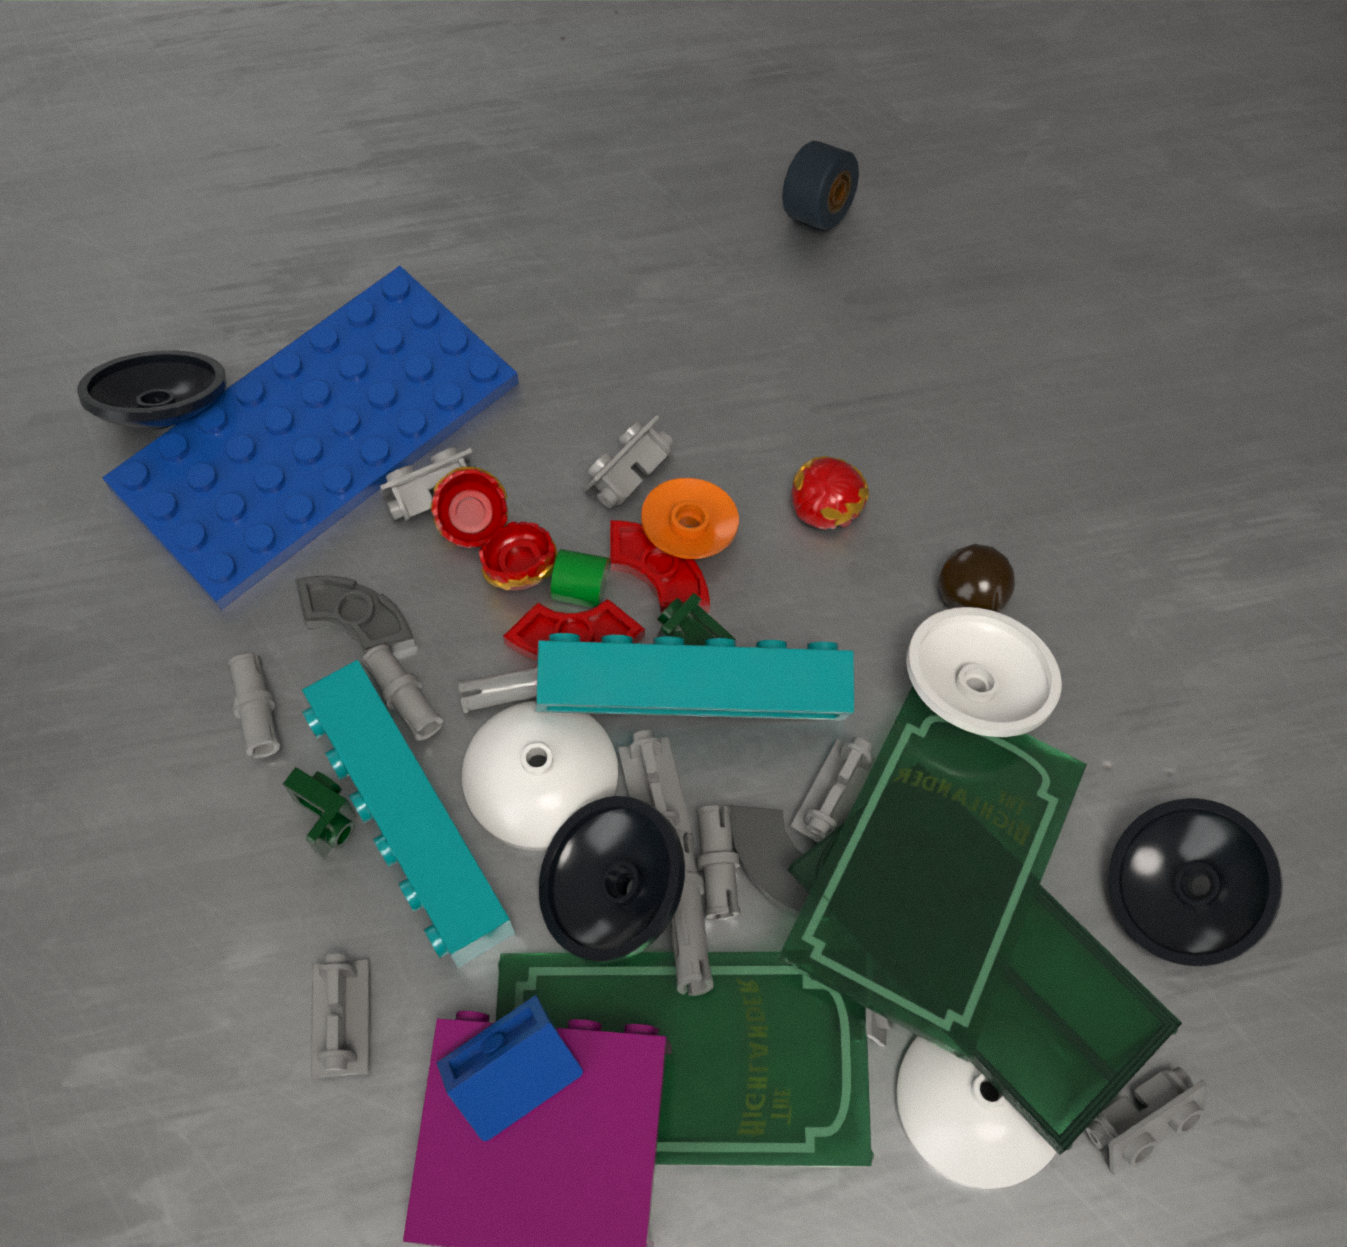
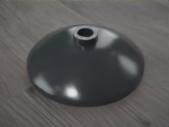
[77,350,227,429]
[539,796,685,963]
[1108,798,1283,967]

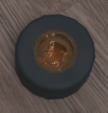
[782,140,859,230]

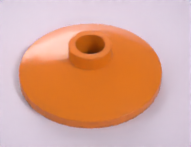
[641,478,739,559]

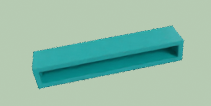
[536,633,854,720]
[302,659,515,968]

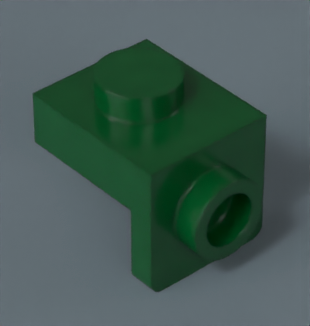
[656,593,736,646]
[283,767,357,858]

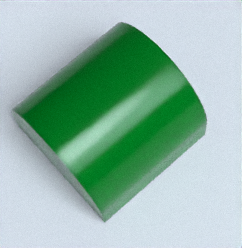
[551,549,611,608]

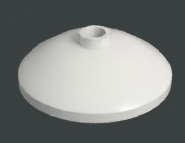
[906,607,1062,737]
[462,700,619,851]
[896,1010,1070,1189]

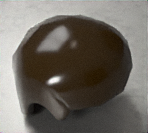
[938,544,1015,613]

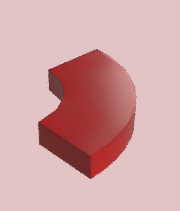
[610,520,710,614]
[503,599,645,661]

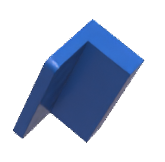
[436,995,583,1141]

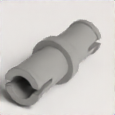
[361,644,443,741]
[228,653,280,758]
[696,805,741,919]

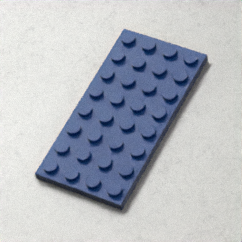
[102,266,519,611]

